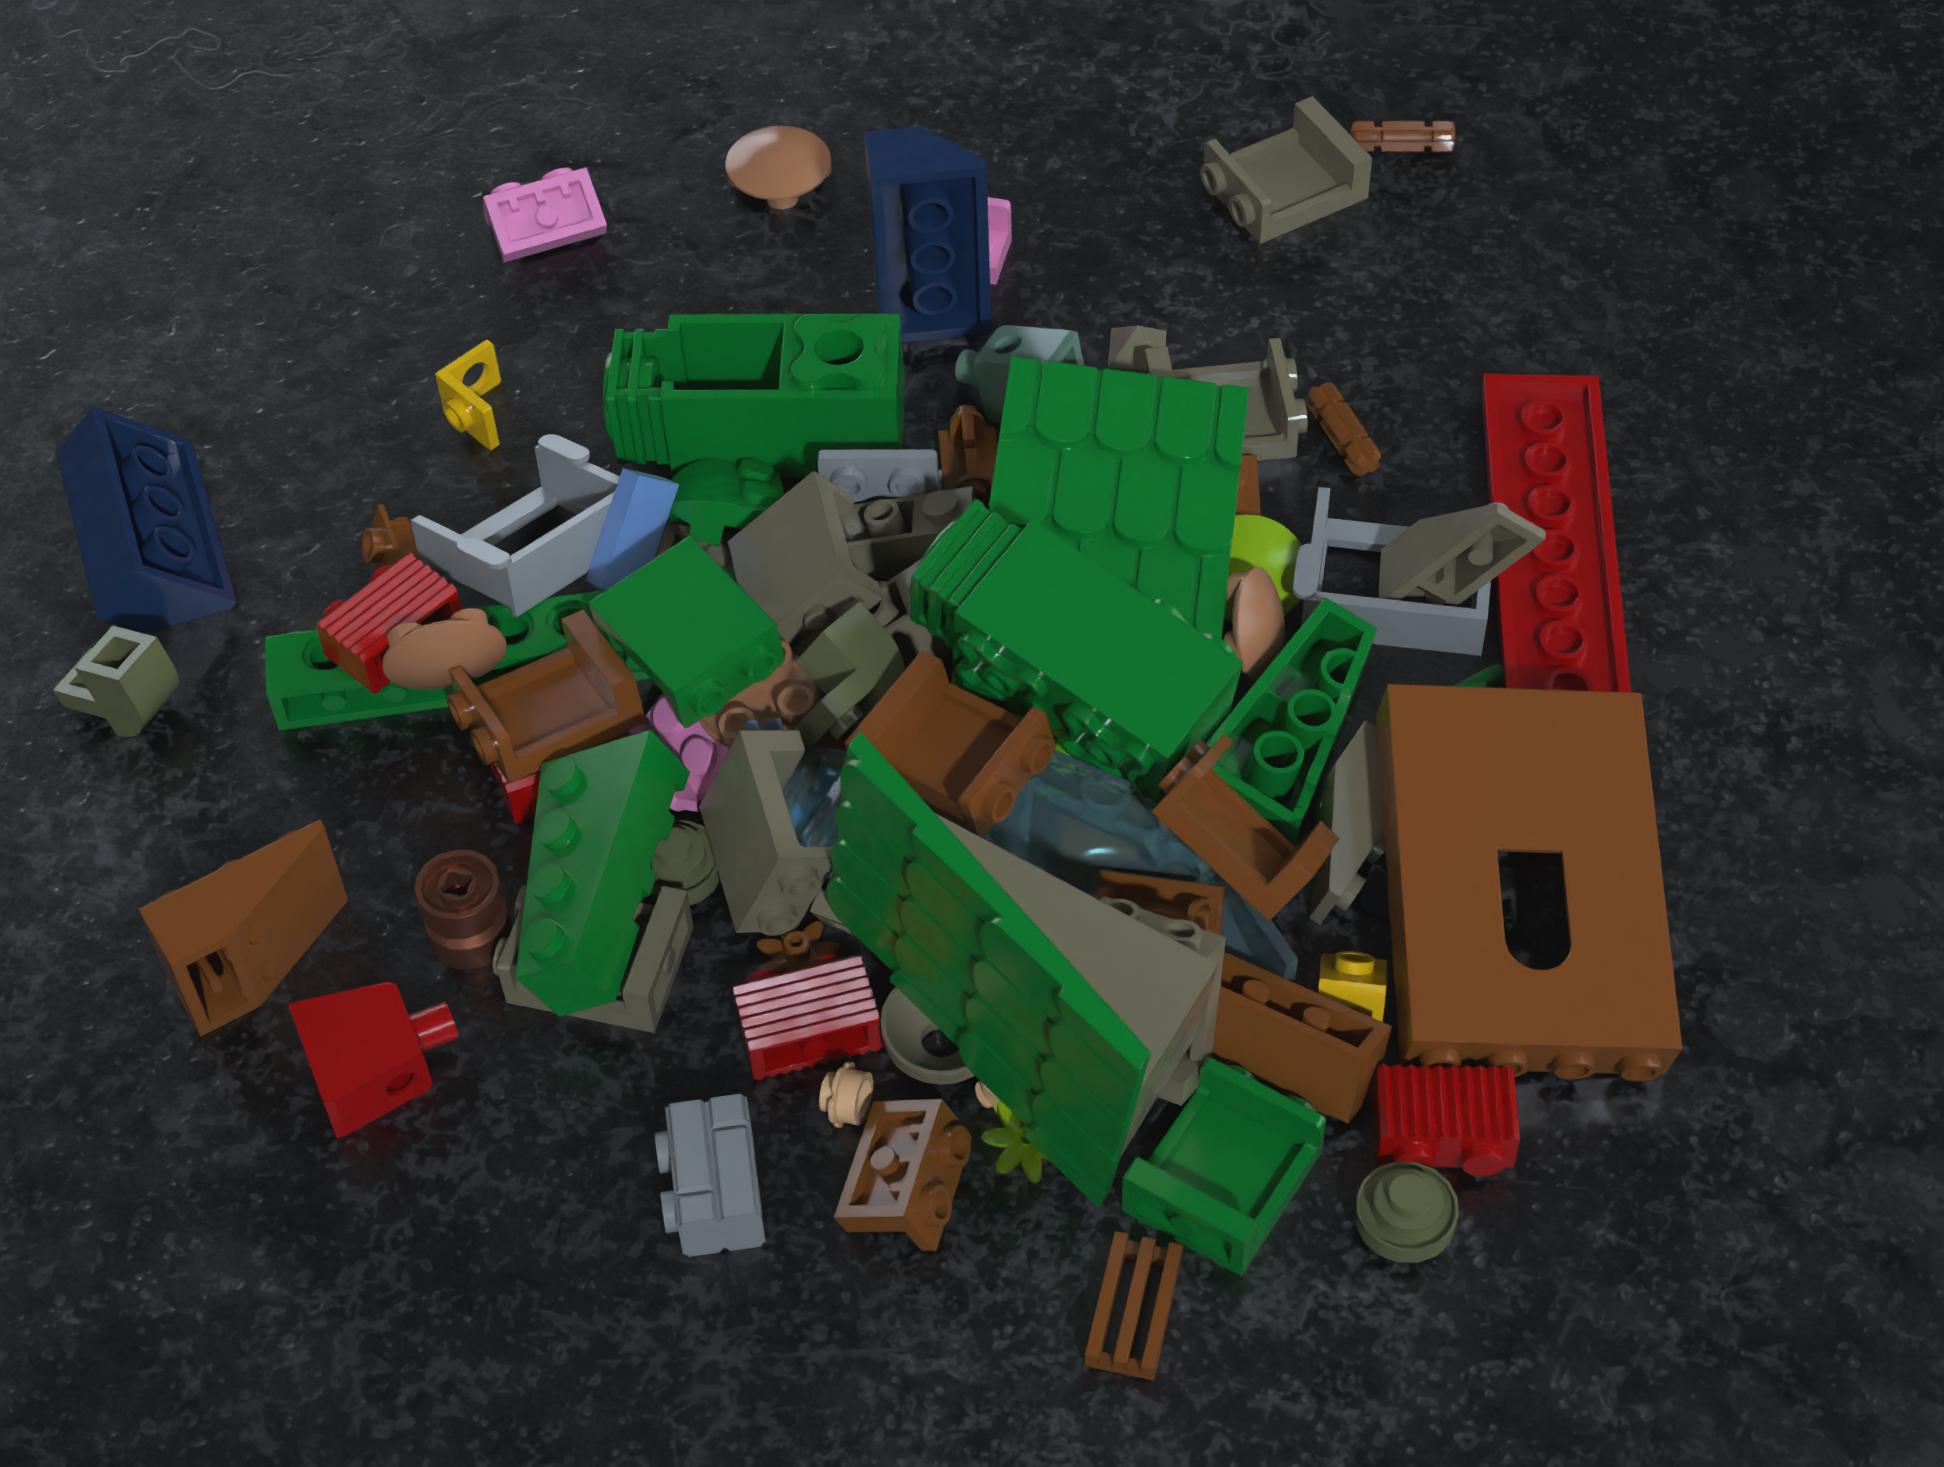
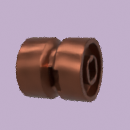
[414,850,512,970]

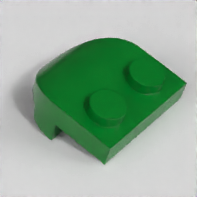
[667,459,784,547]

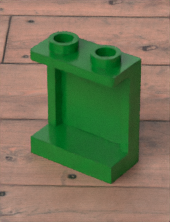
[588,536,785,728]
[1122,1057,1326,1276]

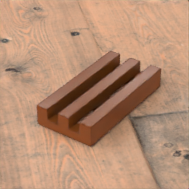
[1085,1231,1183,1381]

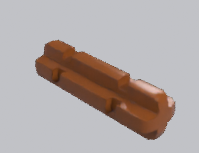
[1350,121,1455,153]
[1307,382,1381,477]

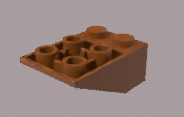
[139,820,348,1036]

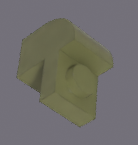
[792,601,905,748]
[53,626,179,737]

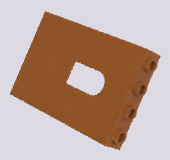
[1376,684,1682,1081]

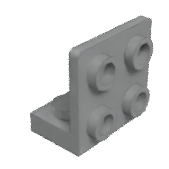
[818,449,943,505]

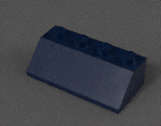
[864,126,992,343]
[56,406,237,632]

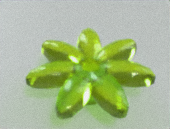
[981,1101,1050,1183]

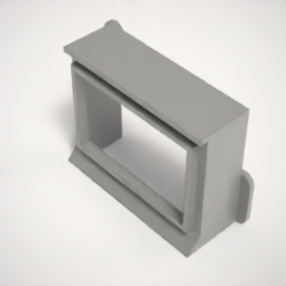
[411,434,620,617]
[1293,487,1509,656]

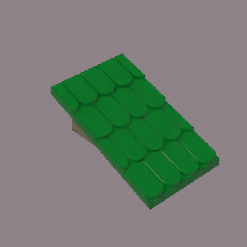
[962,356,1249,736]
[826,731,1219,1208]

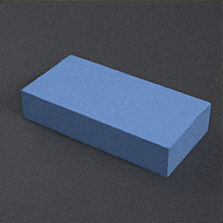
[585,468,679,590]

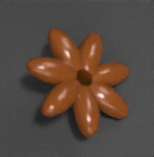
[757,921,841,973]

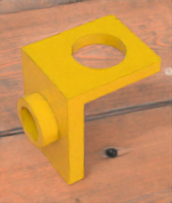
[435,340,501,451]
[1318,951,1387,1022]

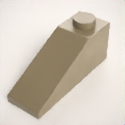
[1378,503,1546,607]

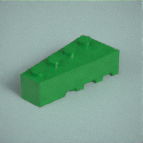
[1206,597,1378,846]
[516,730,690,1017]

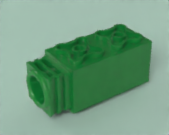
[603,314,905,478]
[909,499,1243,806]

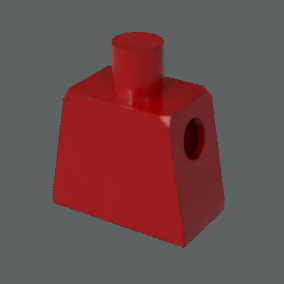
[289,982,459,1139]

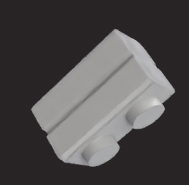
[655,1094,765,1257]

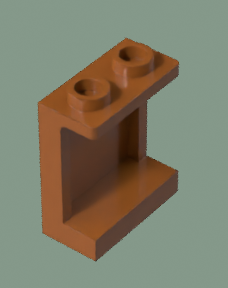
[446,610,646,784]
[845,651,1056,839]
[1151,733,1340,921]

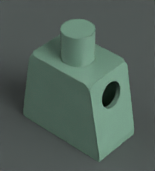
[955,325,1084,426]

